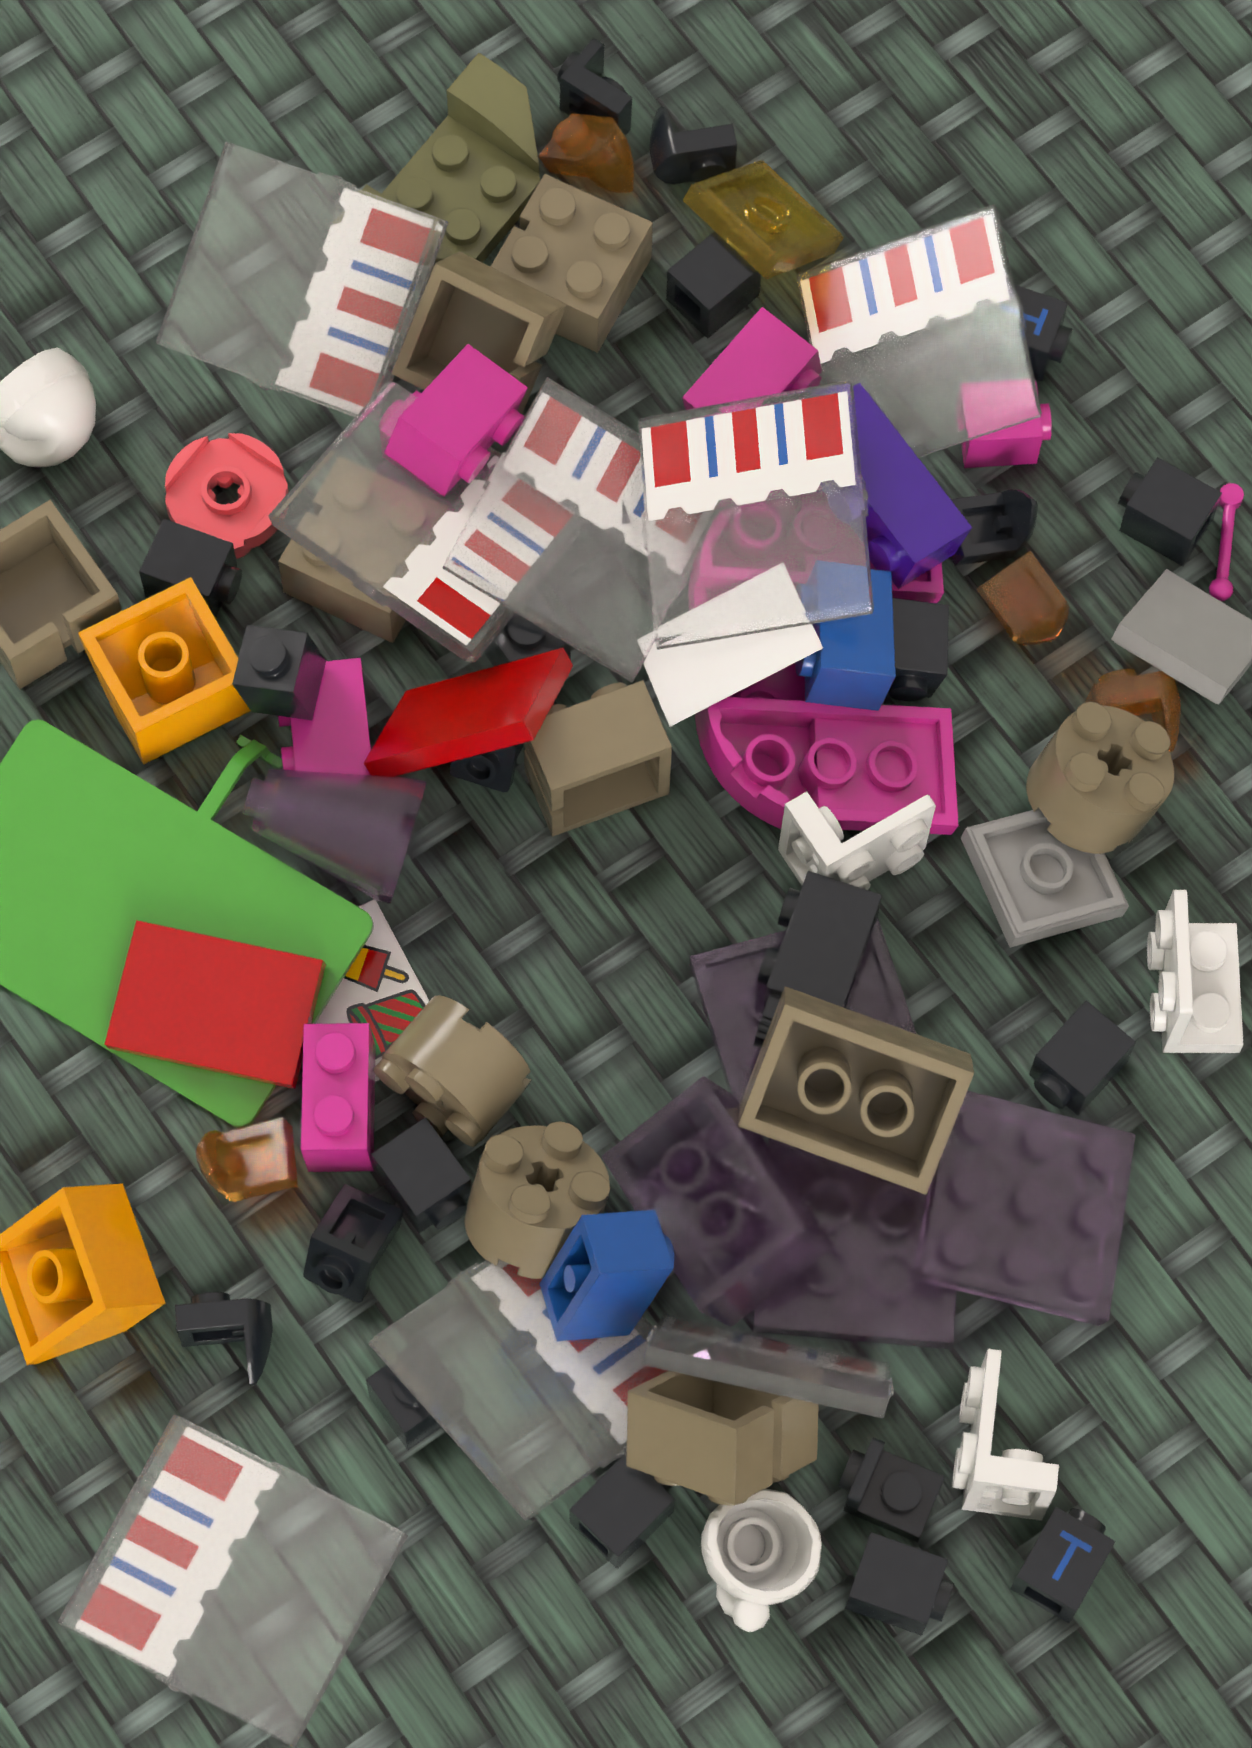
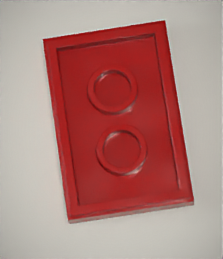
[363,648,573,781]
[104,920,326,1089]

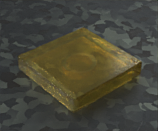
[683,160,844,280]

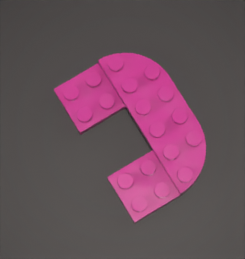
[690,486,959,835]

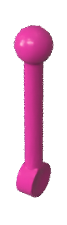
[1209,483,1244,601]

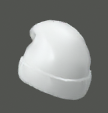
[0,348,96,467]
[701,1488,822,1632]

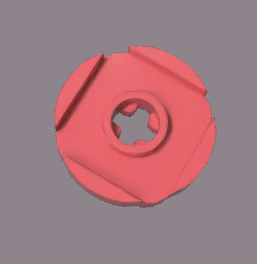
[165,433,289,559]

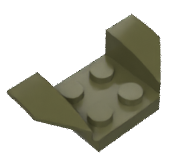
[334,53,540,263]

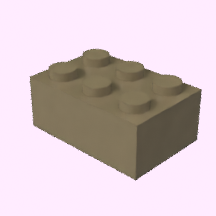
[738,986,974,1195]

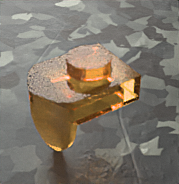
[538,114,635,193]
[976,550,1070,646]
[1085,669,1181,752]
[196,1117,298,1202]

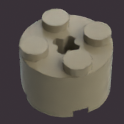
[1026,702,1174,854]
[374,995,532,1147]
[464,1122,610,1279]

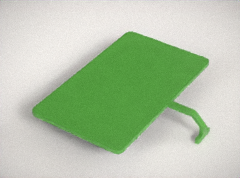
[0,720,374,1128]

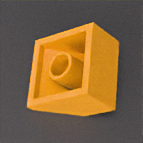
[78,577,251,765]
[0,1183,165,1365]

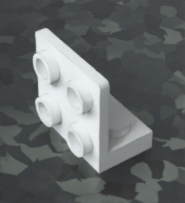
[778,792,936,890]
[1147,890,1243,1053]
[952,1349,1059,1521]

